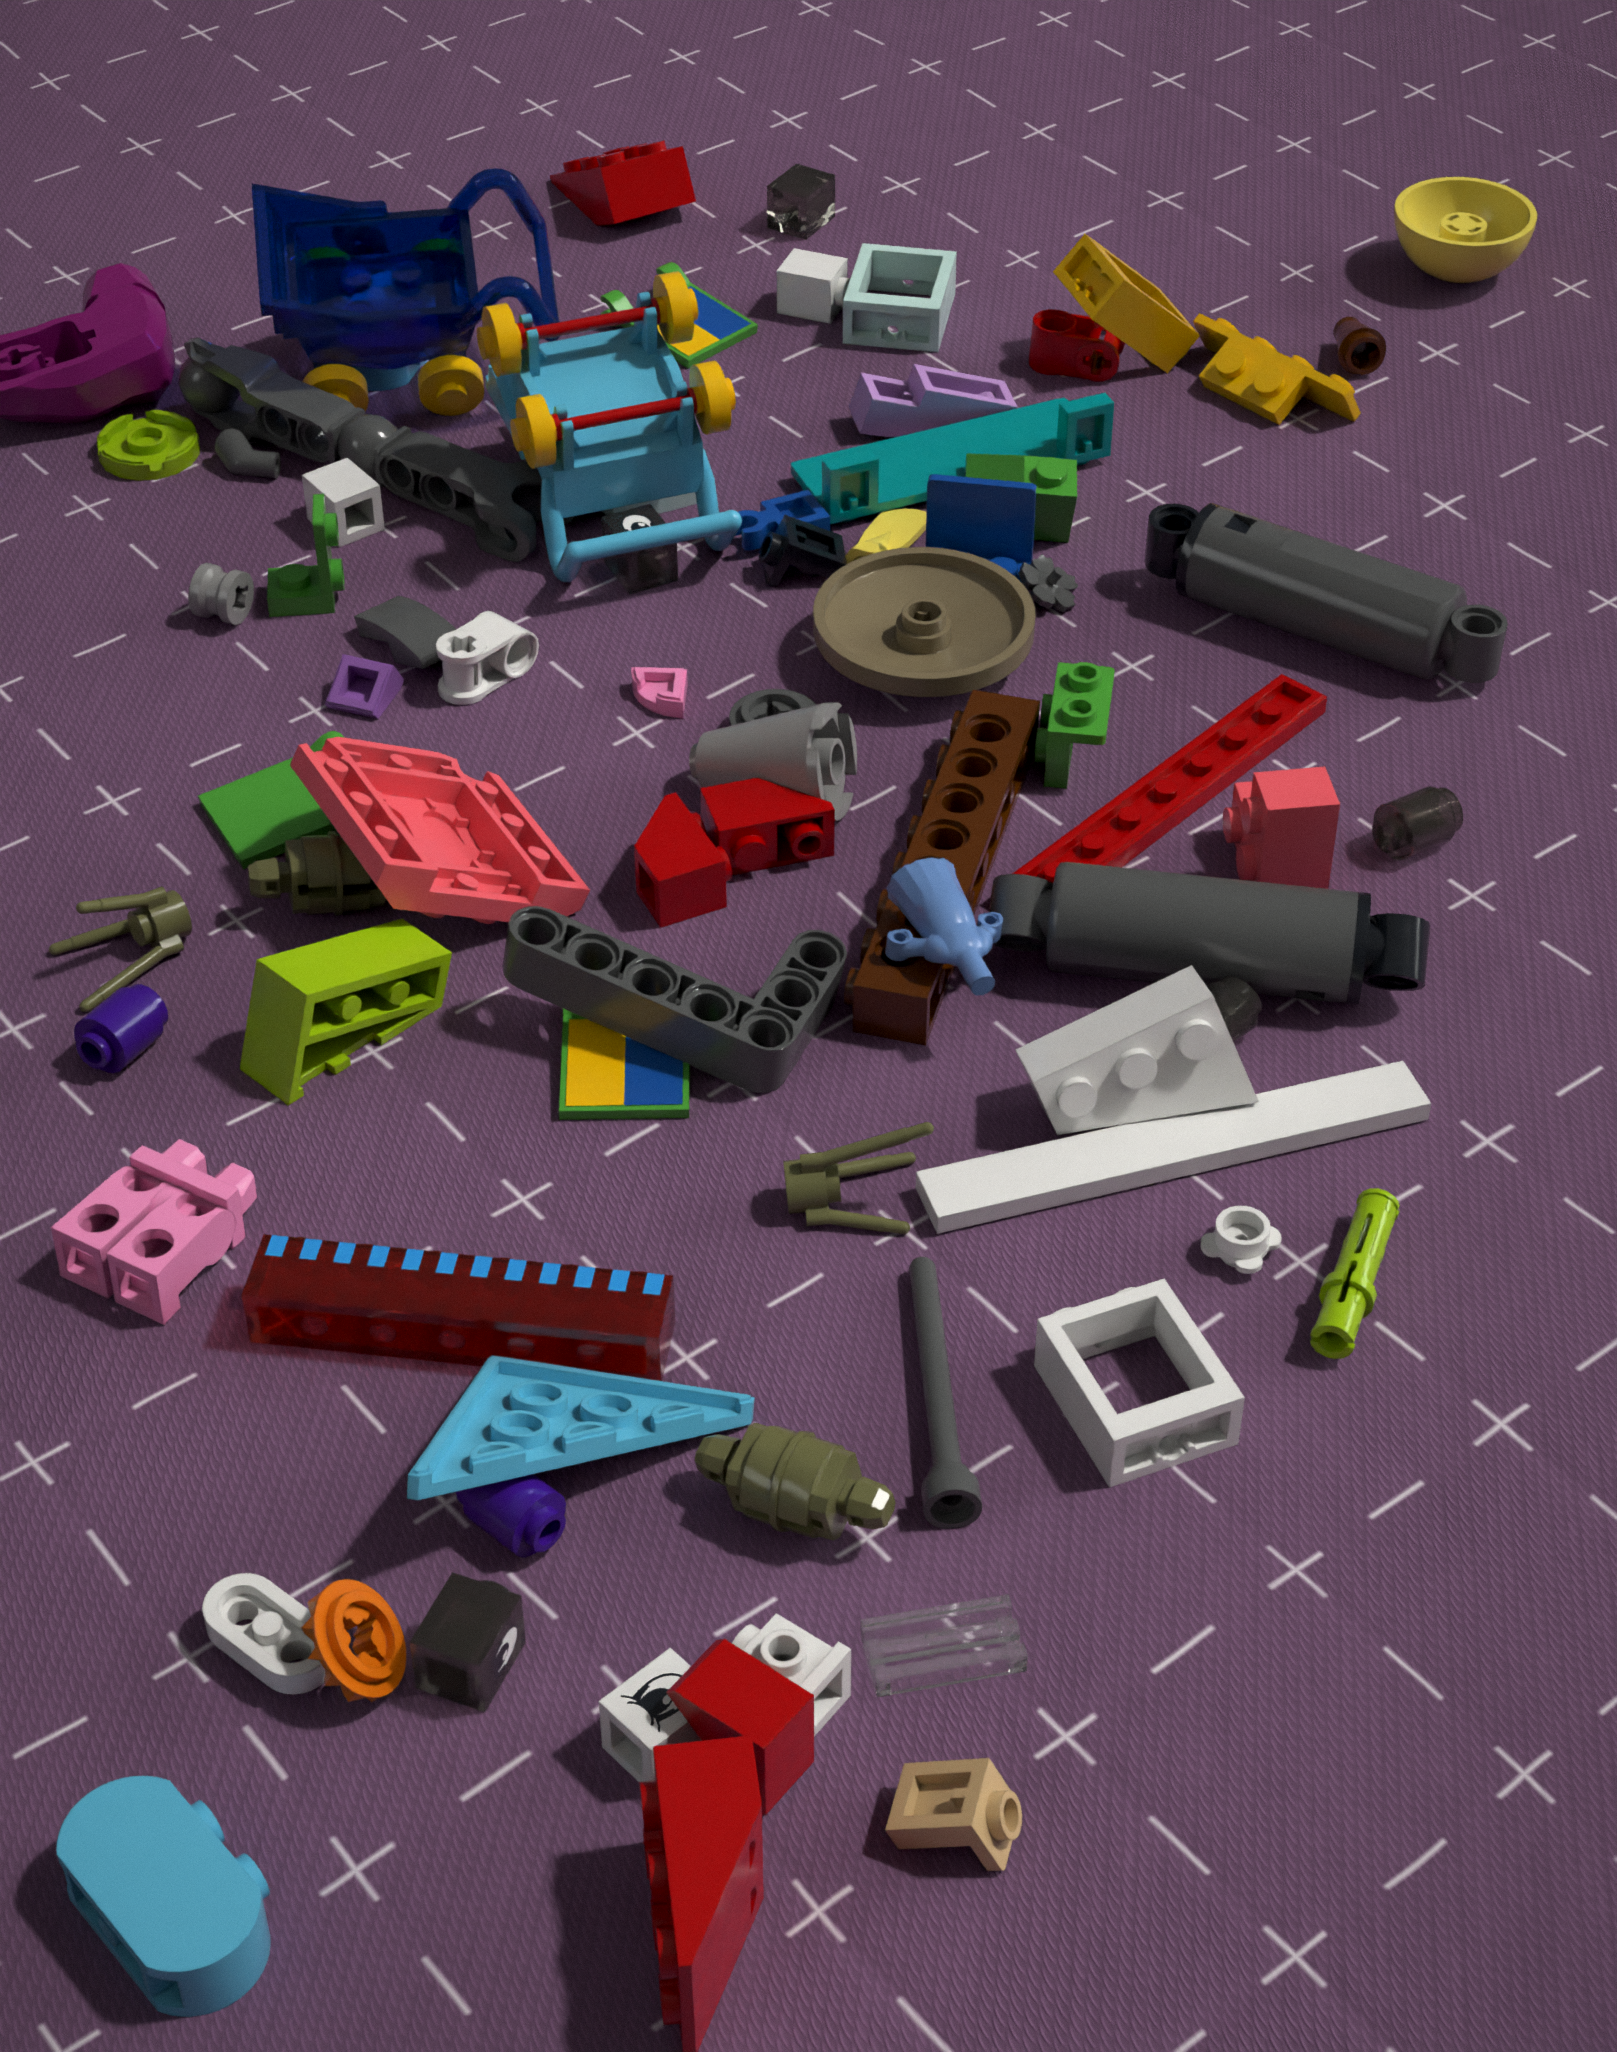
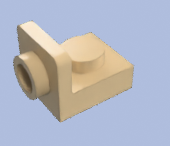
[885,1758,1022,1871]

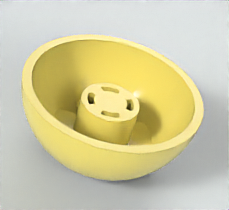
[1394,177,1537,283]

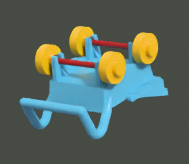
[477,271,742,582]

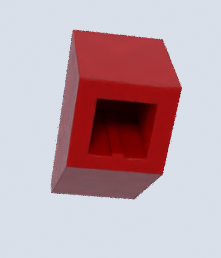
[700,778,835,875]
[634,792,732,928]

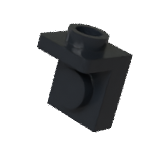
[759,515,847,587]

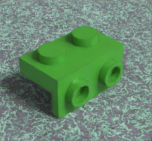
[1035,662,1115,789]

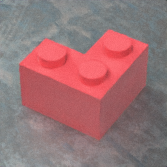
[1223,766,1340,889]

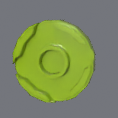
[97,410,200,481]

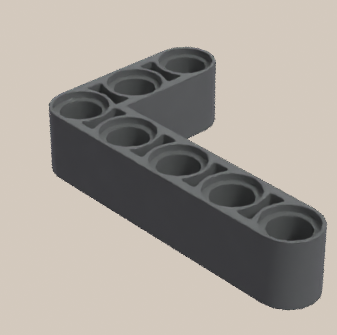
[502,906,847,1093]

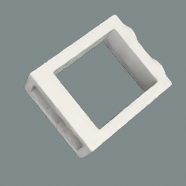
[1034,1279,1245,1488]

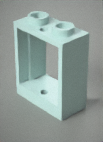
[843,243,957,352]

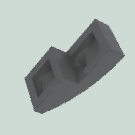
[354,595,456,669]

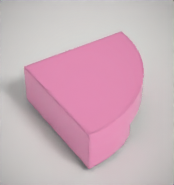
[631,667,688,718]

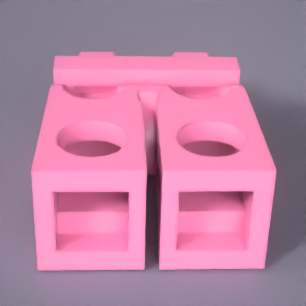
[51,1139,257,1325]

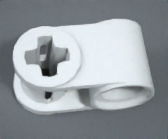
[436,611,539,705]

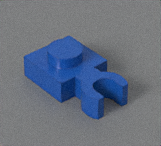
[735,490,830,550]

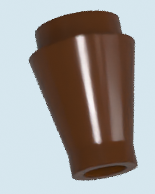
[1333,317,1386,375]

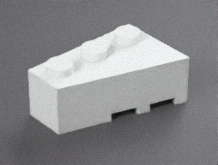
[1016,965,1259,1135]

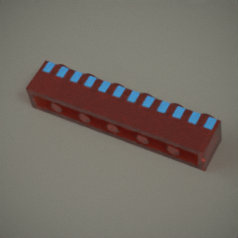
[241,1234,675,1381]

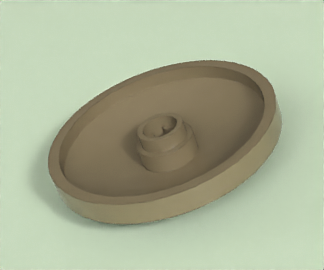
[813,547,1036,697]

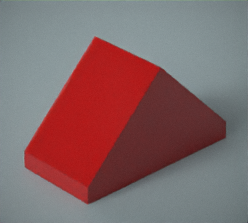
[666,1639,814,1816]

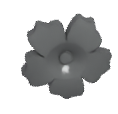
[1018,554,1078,612]

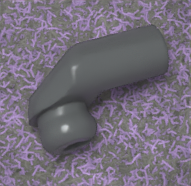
[215,428,281,478]

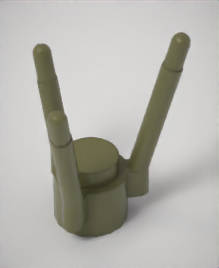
[49,886,192,1013]
[783,1122,934,1234]

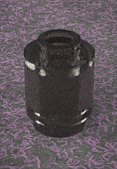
[1372,786,1463,860]

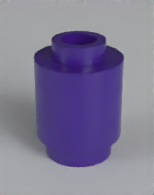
[74,984,168,1073]
[456,1474,566,1557]

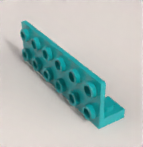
[791,392,1114,524]

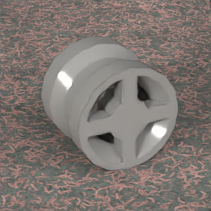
[188,563,254,625]

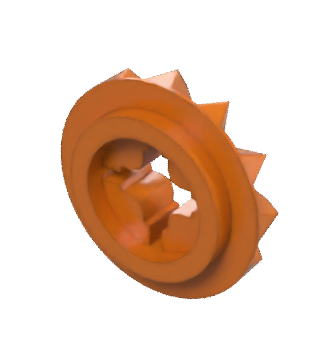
[301,1579,406,1702]

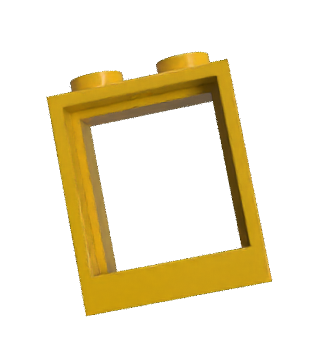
[1053,234,1200,374]

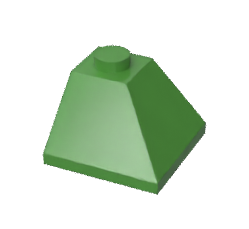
[965,453,1077,543]

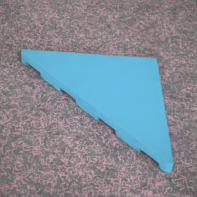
[407,1355,755,1500]

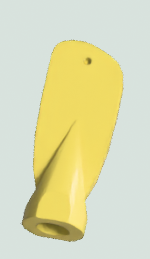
[845,508,926,564]

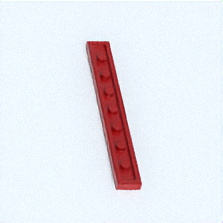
[1012,674,1327,883]

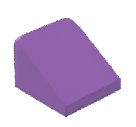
[325,654,404,719]

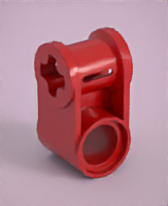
[1028,309,1125,382]

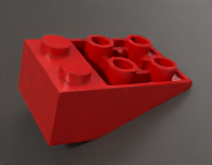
[550,140,696,226]
[639,1735,764,2052]

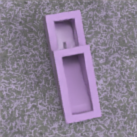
[848,364,1017,437]

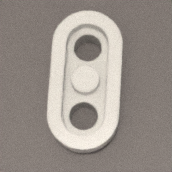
[202,1573,325,1694]

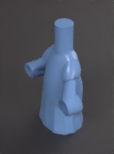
[885,857,1003,995]

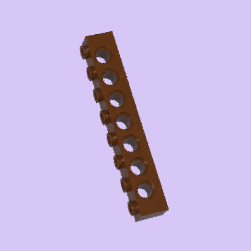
[844,690,1040,1046]

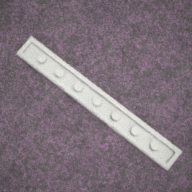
[915,1061,1431,1234]

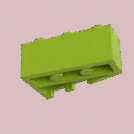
[240,918,452,1106]

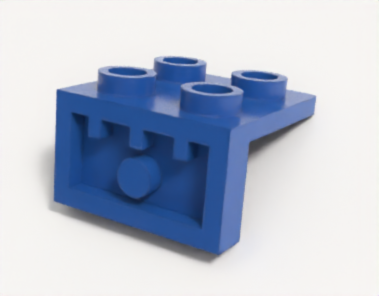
[926,474,1036,583]

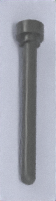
[909,1256,982,1529]

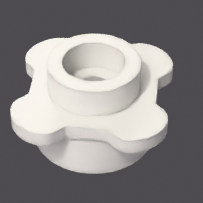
[1201,1206,1282,1274]

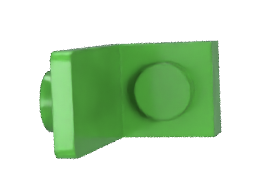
[267,494,345,617]

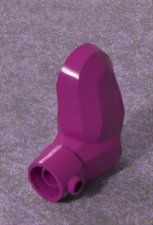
[0,263,176,424]

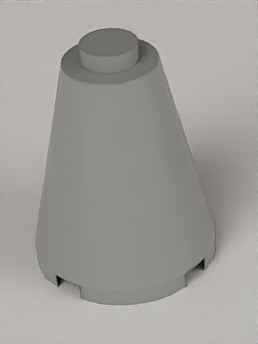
[689,702,857,821]

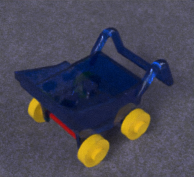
[251,168,560,416]

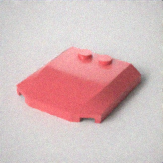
[290,737,590,924]

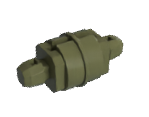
[248,831,385,916]
[695,1423,896,1541]

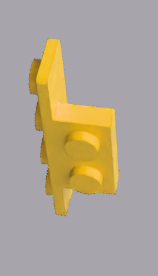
[1193,313,1361,425]

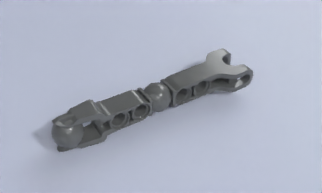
[178,337,577,562]

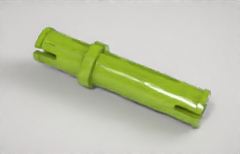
[1310,1188,1400,1359]

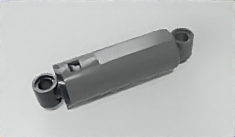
[1144,503,1508,683]
[989,862,1430,1005]

